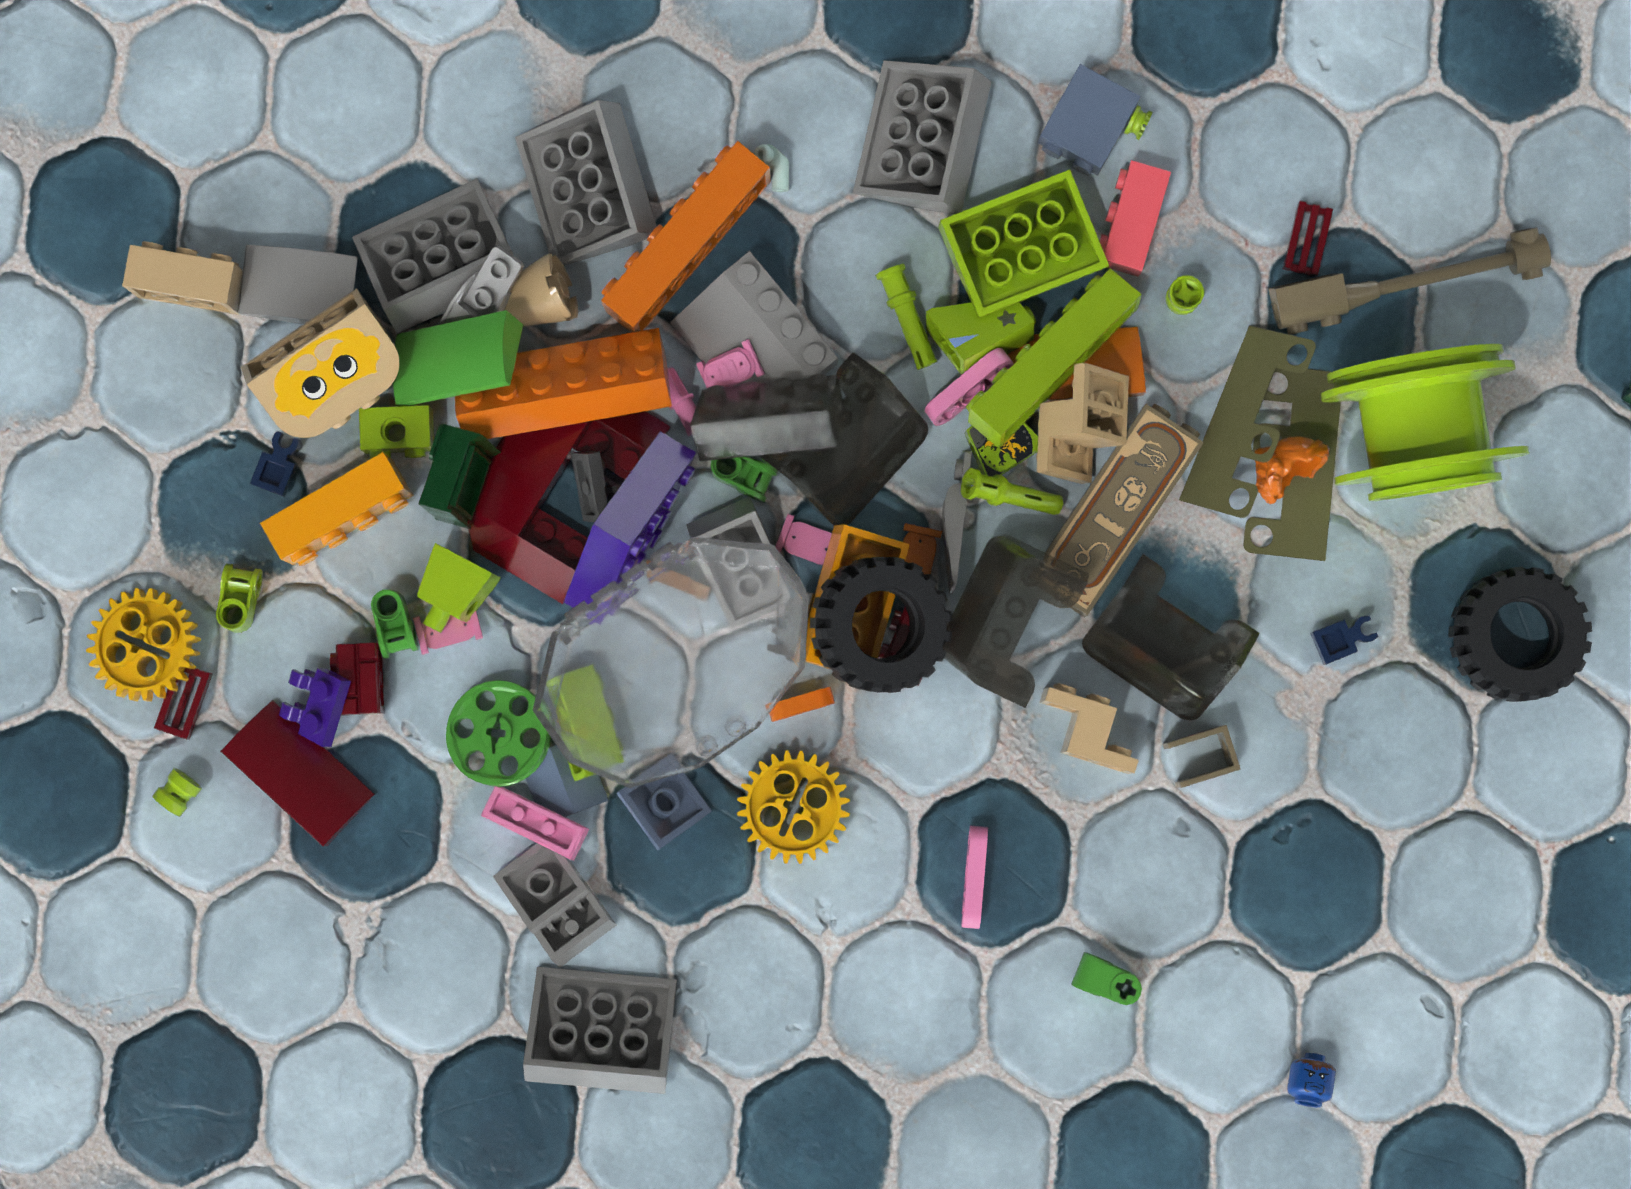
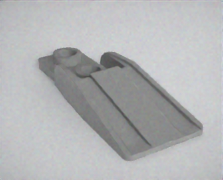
[439,246,524,325]
[941,450,972,594]

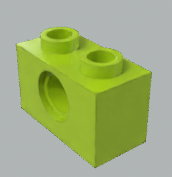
[359,405,434,459]

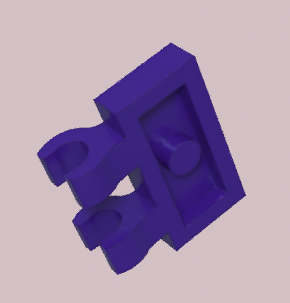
[279,668,351,747]

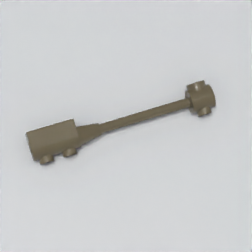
[1268,227,1551,335]

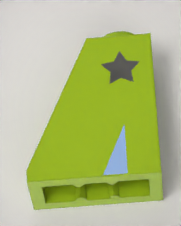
[926,302,1036,375]

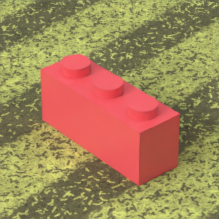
[1099,160,1171,277]

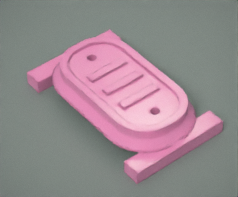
[696,339,765,398]
[774,514,832,565]
[413,611,483,655]

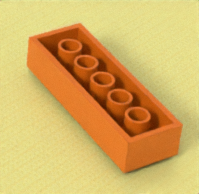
[601,141,771,333]
[455,328,672,439]

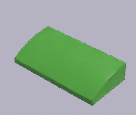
[393,310,523,407]

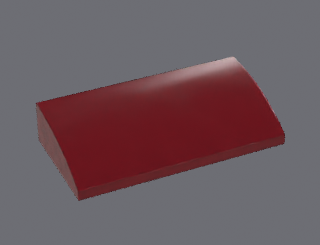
[220,700,375,847]

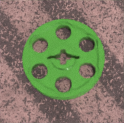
[446,680,551,787]

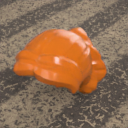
[1254,436,1330,504]

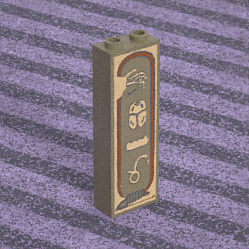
[1027,404,1204,618]

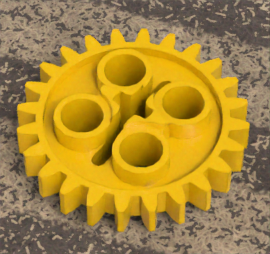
[86,588,201,702]
[737,750,850,864]

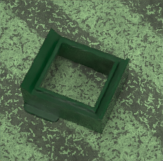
[418,423,501,530]

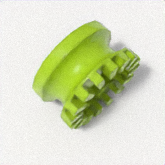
[1124,105,1153,140]

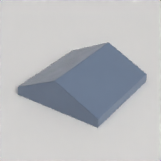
[526,744,609,817]
[616,755,712,850]

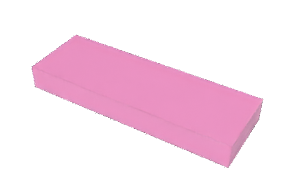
[481,786,589,861]

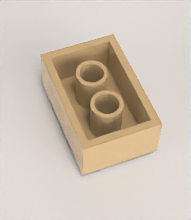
[122,241,243,315]

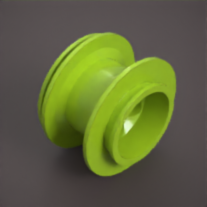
[1321,344,1530,501]

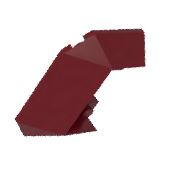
[468,411,671,604]

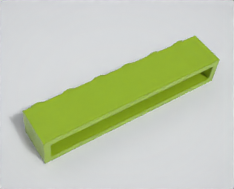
[968,268,1142,448]

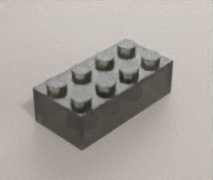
[690,374,845,461]

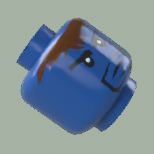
[1287,1053,1336,1108]

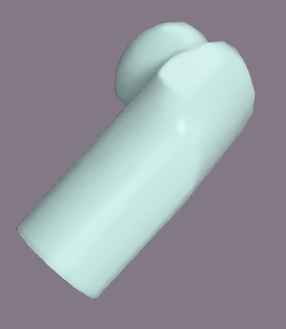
[754,144,789,192]

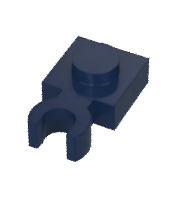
[250,431,301,497]
[1310,616,1378,665]

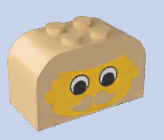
[241,289,399,438]

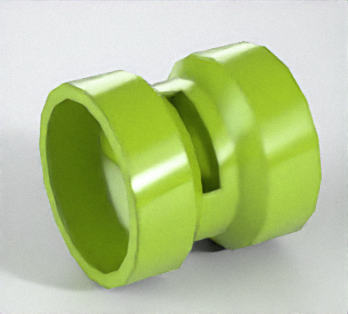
[1165,275,1204,315]
[152,768,202,817]

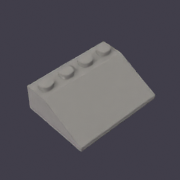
[853,60,991,214]
[515,100,657,266]
[352,179,514,334]
[670,251,838,429]
[523,967,677,1094]

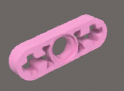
[924,348,1013,426]
[961,826,988,929]

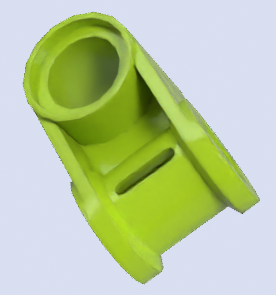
[216,563,263,633]

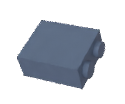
[1038,64,1141,176]

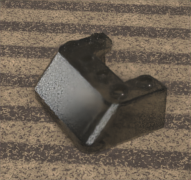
[759,352,928,526]
[942,534,1089,708]
[1082,554,1260,720]

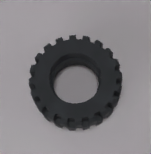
[810,557,953,693]
[1448,567,1593,702]

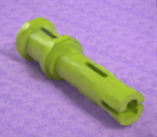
[875,264,938,370]
[960,468,1063,515]

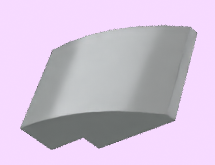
[238,245,357,324]
[493,843,617,967]

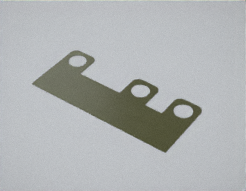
[1179,325,1316,518]
[1243,368,1341,561]

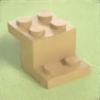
[1036,363,1129,484]
[1039,683,1139,774]

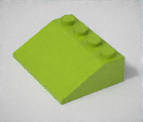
[938,169,1109,318]

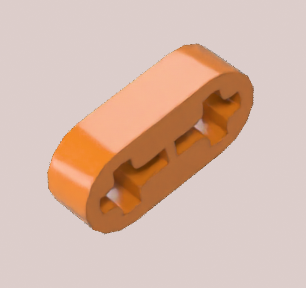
[767,687,835,722]

